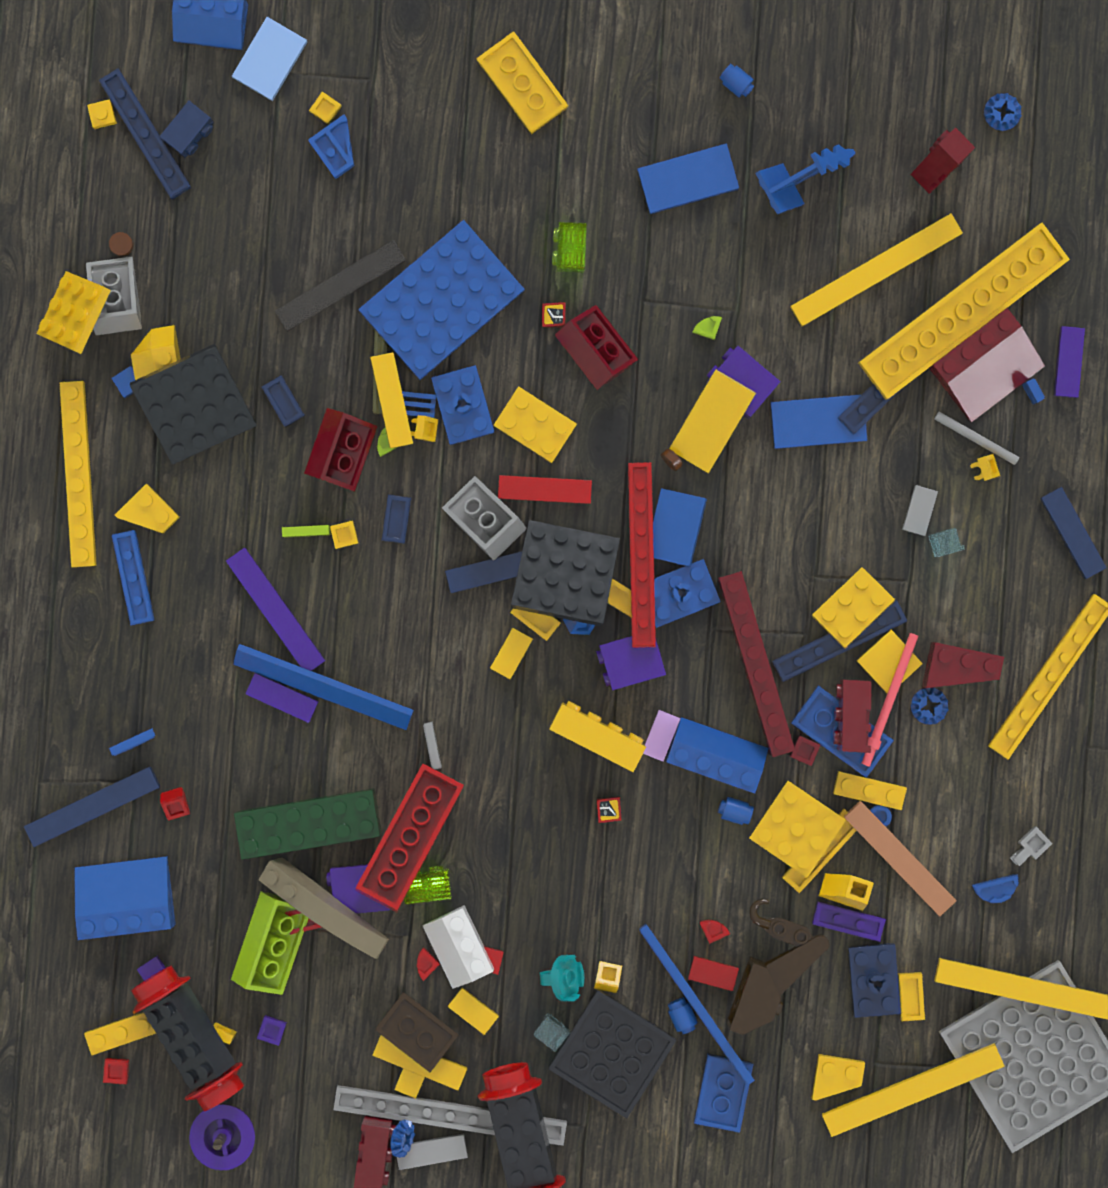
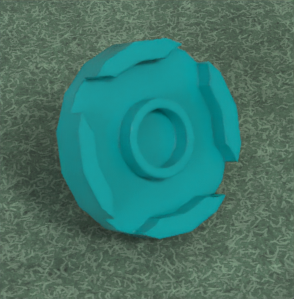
[540,955,584,1001]

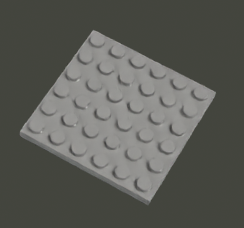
[939,960,1108,1153]

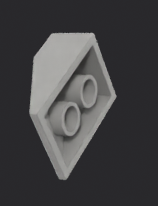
[86,257,142,335]
[442,476,527,561]

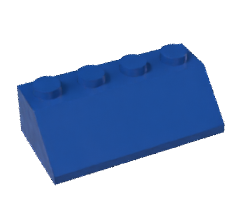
[665,717,768,794]

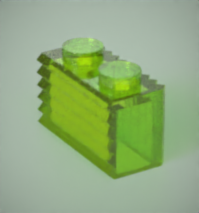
[552,222,587,273]
[404,866,452,904]

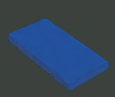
[637,143,739,214]
[770,395,867,449]
[791,686,894,778]

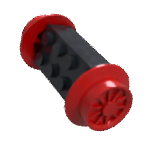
[131,965,244,1111]
[478,1062,566,1188]

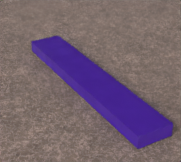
[226,548,326,671]

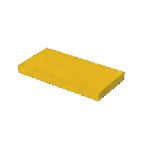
[476,31,569,134]
[669,369,756,473]

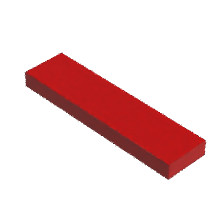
[498,475,592,504]

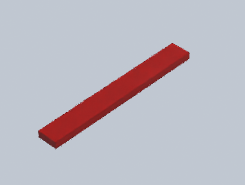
[628,462,656,648]

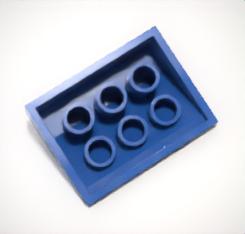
[75,856,176,940]

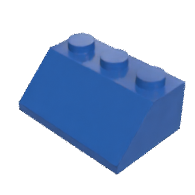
[172,0,248,50]

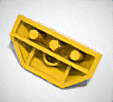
[131,325,181,380]

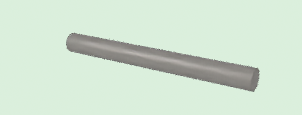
[934,411,1019,465]

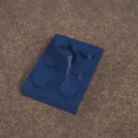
[848,943,901,1018]

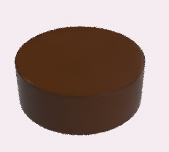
[109,232,134,256]
[661,449,683,471]

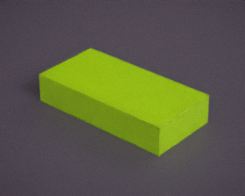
[282,525,331,538]

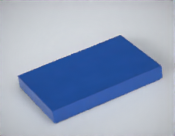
[653,488,707,567]
[694,1054,753,1133]

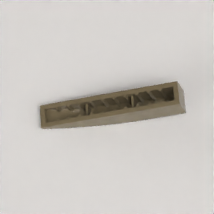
[259,857,389,959]

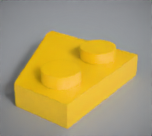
[115,484,180,533]
[811,1054,865,1100]

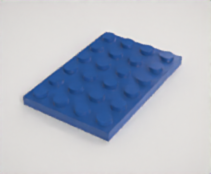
[358,220,525,380]

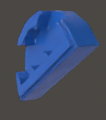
[109,729,156,756]
[972,874,1018,903]

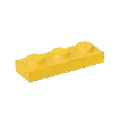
[833,771,907,810]
[84,1012,156,1055]

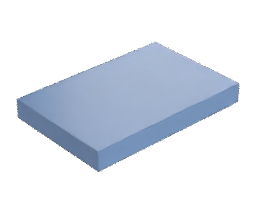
[232,17,307,101]

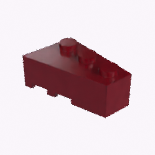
[910,127,975,194]
[922,642,1004,688]
[833,679,871,753]
[354,1115,396,1188]

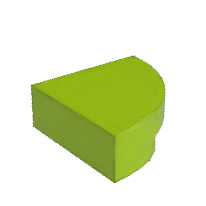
[692,316,722,340]
[377,428,397,457]

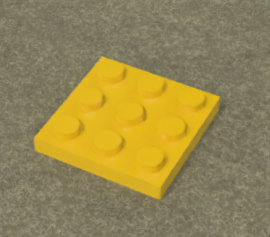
[37,271,111,354]
[749,781,846,878]

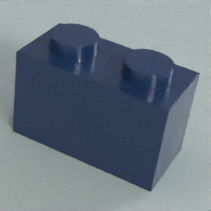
[160,100,214,158]

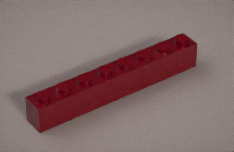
[717,571,795,757]

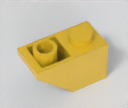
[819,873,874,911]

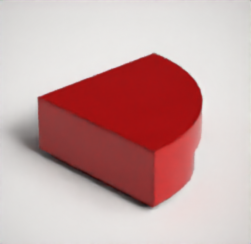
[699,920,730,944]
[417,947,440,981]

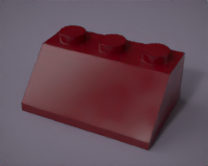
[555,305,638,390]
[304,408,377,492]

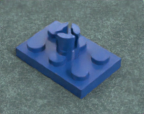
[431,365,495,445]
[654,559,721,628]

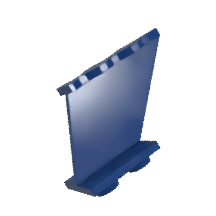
[755,144,855,214]

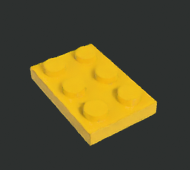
[493,386,577,463]
[812,567,895,649]

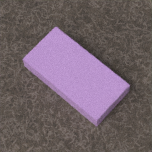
[643,710,681,761]

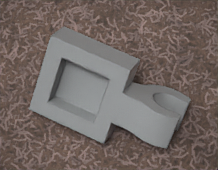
[1010,826,1052,866]

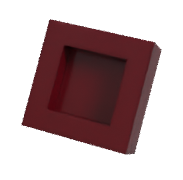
[790,735,821,766]

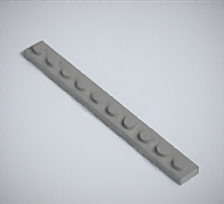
[333,1085,567,1146]

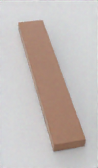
[843,801,956,916]

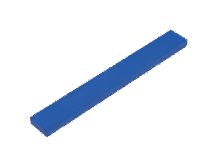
[233,644,413,730]
[639,923,755,1085]

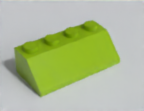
[231,891,309,995]

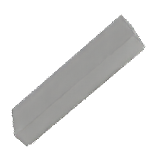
[397,1133,468,1170]

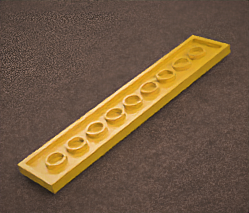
[858,223,1070,400]

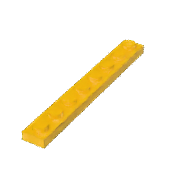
[60,381,97,567]

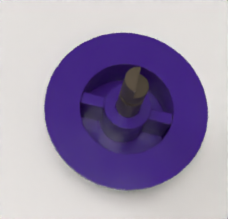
[189,1104,255,1170]

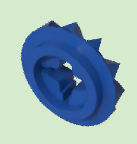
[984,93,1022,131]
[911,688,949,724]
[390,1119,415,1158]

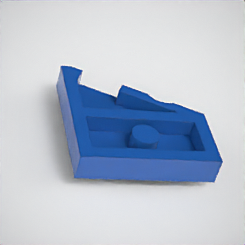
[308,114,354,179]

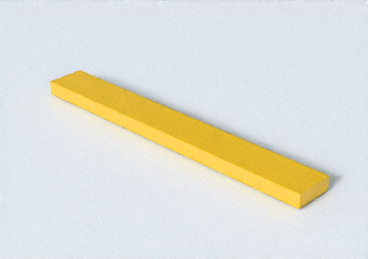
[790,213,963,327]
[988,594,1108,759]
[934,958,1108,1020]
[822,1043,1005,1137]

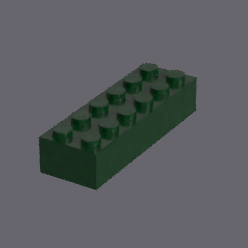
[234,788,382,860]

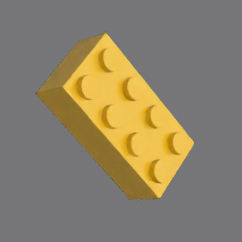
[549,701,646,772]

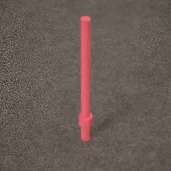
[861,633,919,767]

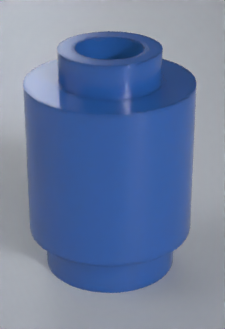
[719,64,754,98]
[718,796,754,825]
[668,997,698,1034]

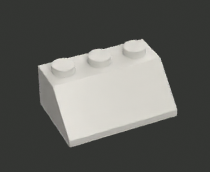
[423,905,494,989]

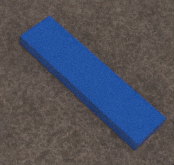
[112,530,155,626]

